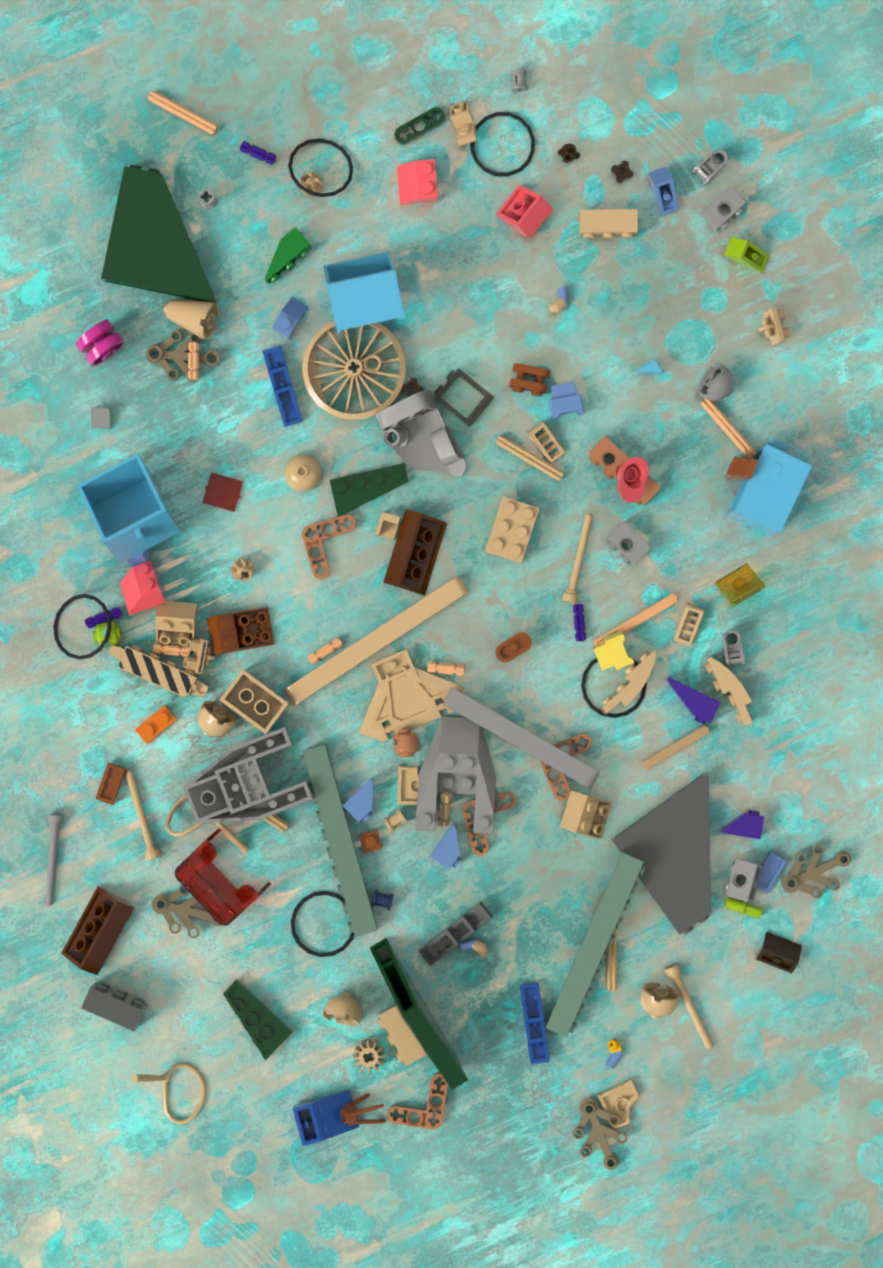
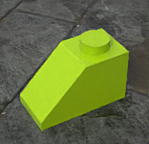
[724,237,770,273]

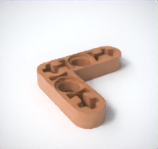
[302,515,356,580]
[540,734,592,801]
[462,792,517,856]
[387,1073,448,1129]

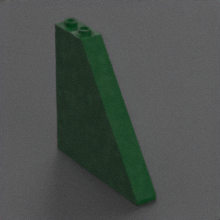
[101,165,216,303]
[370,938,468,1090]

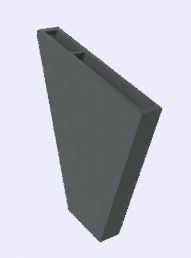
[611,773,711,935]

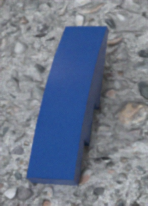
[262,345,303,427]
[519,983,550,1065]

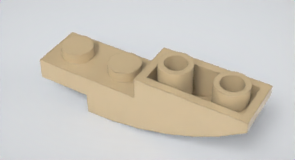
[600,651,656,714]
[705,657,753,726]

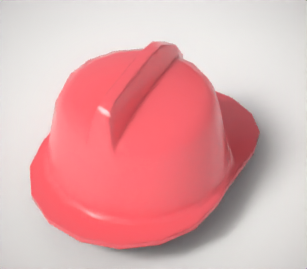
[617,457,649,503]

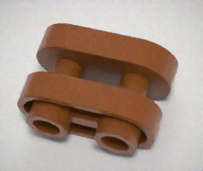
[509,363,551,397]
[495,632,532,662]

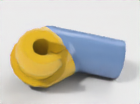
[606,1039,623,1069]

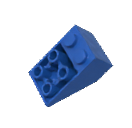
[293,1090,360,1146]

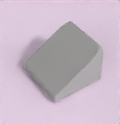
[91,407,112,429]

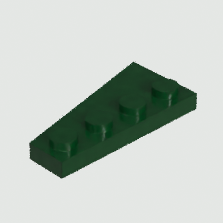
[330,463,408,517]
[223,979,292,1061]

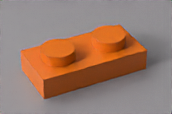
[135,705,177,744]

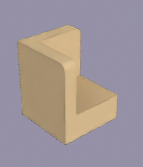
[375,512,401,540]

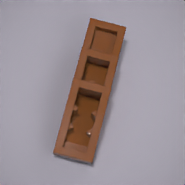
[724,456,759,481]

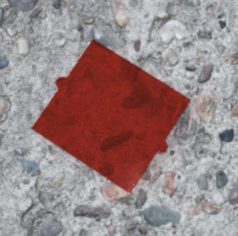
[202,472,243,512]

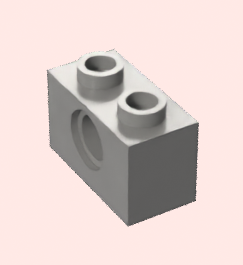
[701,186,746,231]
[606,521,651,565]
[726,859,763,903]

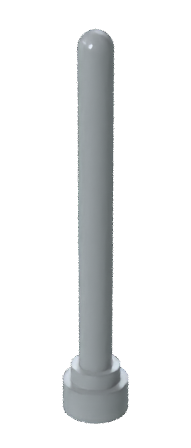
[45,814,63,906]

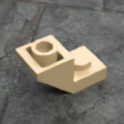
[450,101,477,146]

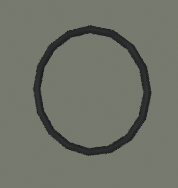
[470,112,535,177]
[288,138,353,197]
[53,594,111,660]
[581,658,647,718]
[291,891,354,957]

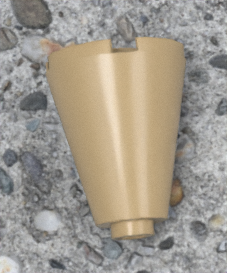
[164,300,219,340]

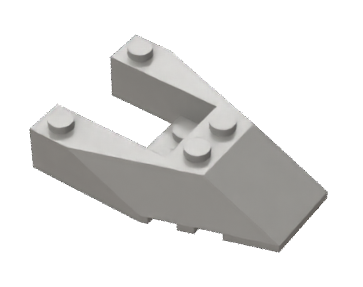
[415,716,496,835]
[183,727,313,824]

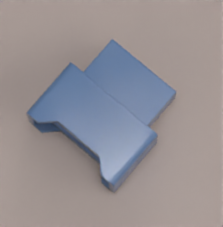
[549,382,585,420]

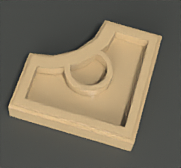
[397,766,419,805]
[597,1079,640,1130]

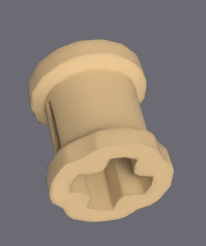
[383,809,408,833]

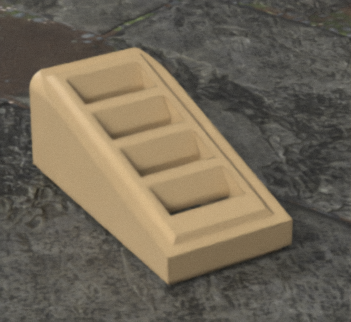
[526,421,566,464]
[673,602,705,646]

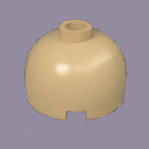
[284,454,322,492]
[197,700,237,737]
[640,982,679,1018]
[322,992,362,1026]

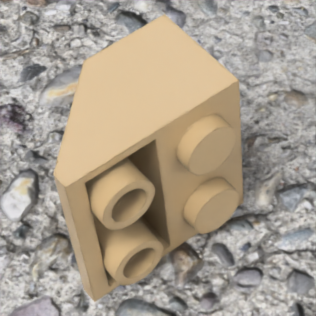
[156,601,197,646]
[560,790,612,839]

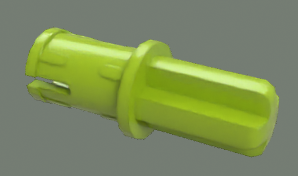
[724,896,763,919]

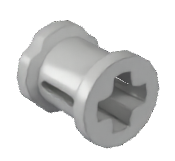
[510,69,528,92]
[198,188,216,209]

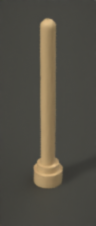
[562,513,593,604]
[125,770,161,861]
[664,963,713,1050]

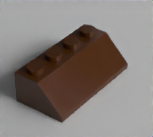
[383,510,447,596]
[61,886,134,975]

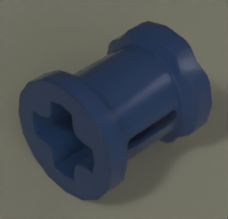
[371,889,394,911]

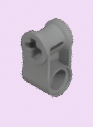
[692,149,728,185]
[722,630,745,667]

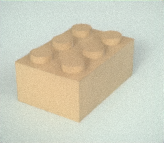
[485,497,539,564]
[219,669,290,734]

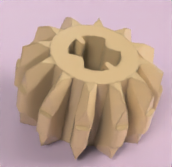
[352,1039,385,1073]

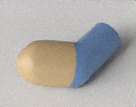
[549,287,568,313]
[460,938,488,957]

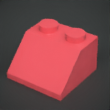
[397,159,438,205]
[496,185,553,239]
[120,561,166,615]

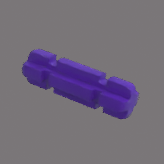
[240,141,277,165]
[573,604,586,642]
[85,607,122,628]

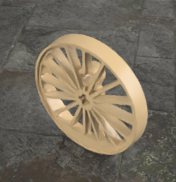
[302,320,406,420]

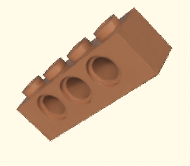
[588,436,661,506]

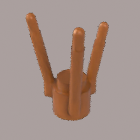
[341,1094,386,1126]

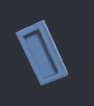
[758,851,787,894]

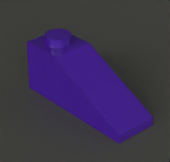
[665,677,721,725]

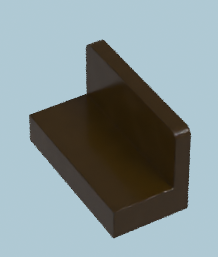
[756,932,802,974]

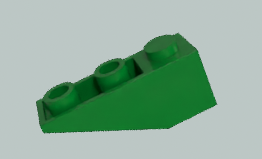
[265,227,311,284]

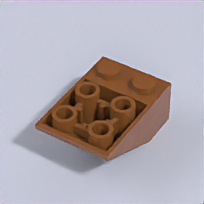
[207,607,275,656]

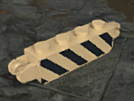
[108,644,209,697]

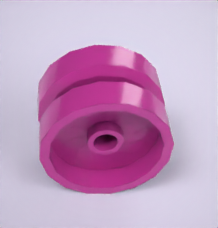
[75,319,125,367]

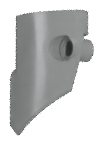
[375,390,467,477]

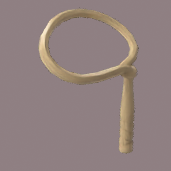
[165,794,249,854]
[131,1063,206,1124]

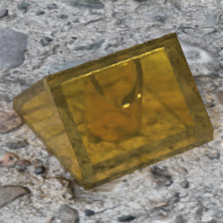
[715,563,765,608]

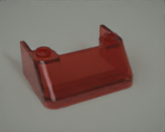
[175,828,271,926]

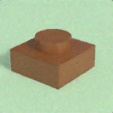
[359,830,382,853]

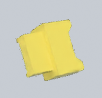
[592,631,634,671]

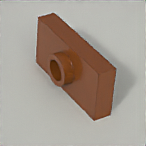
[95,762,127,805]

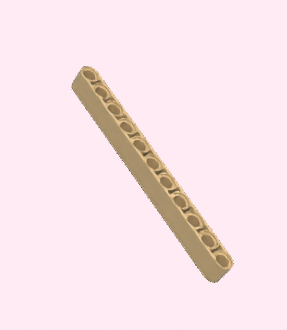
[284,576,469,706]

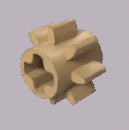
[300,172,323,196]
[230,557,255,582]

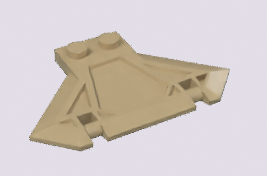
[359,649,464,742]

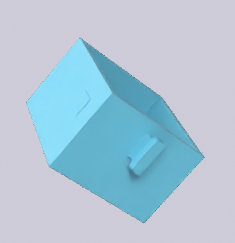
[323,251,405,333]
[727,438,812,537]
[77,453,180,564]

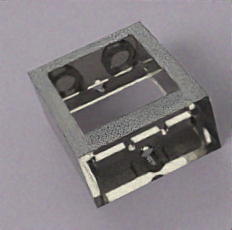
[434,368,494,428]

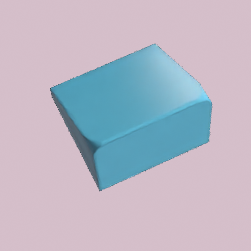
[637,360,662,375]

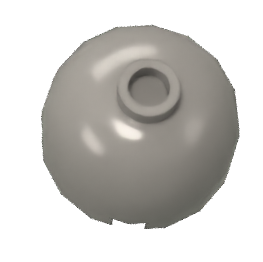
[697,362,734,401]

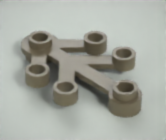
[146,331,220,382]
[781,844,851,899]
[152,884,225,938]
[573,1098,628,1170]

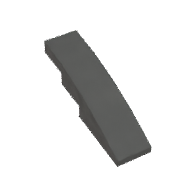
[419,902,493,966]

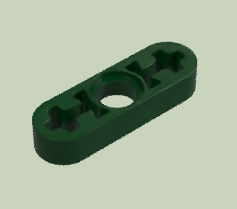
[394,107,445,145]

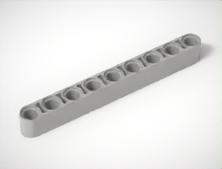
[442,687,600,789]

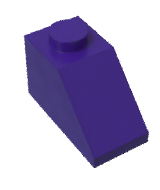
[720,810,764,840]

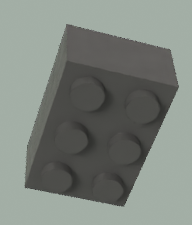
[81,981,148,1032]

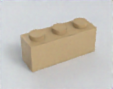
[579,209,638,239]
[378,1004,427,1066]

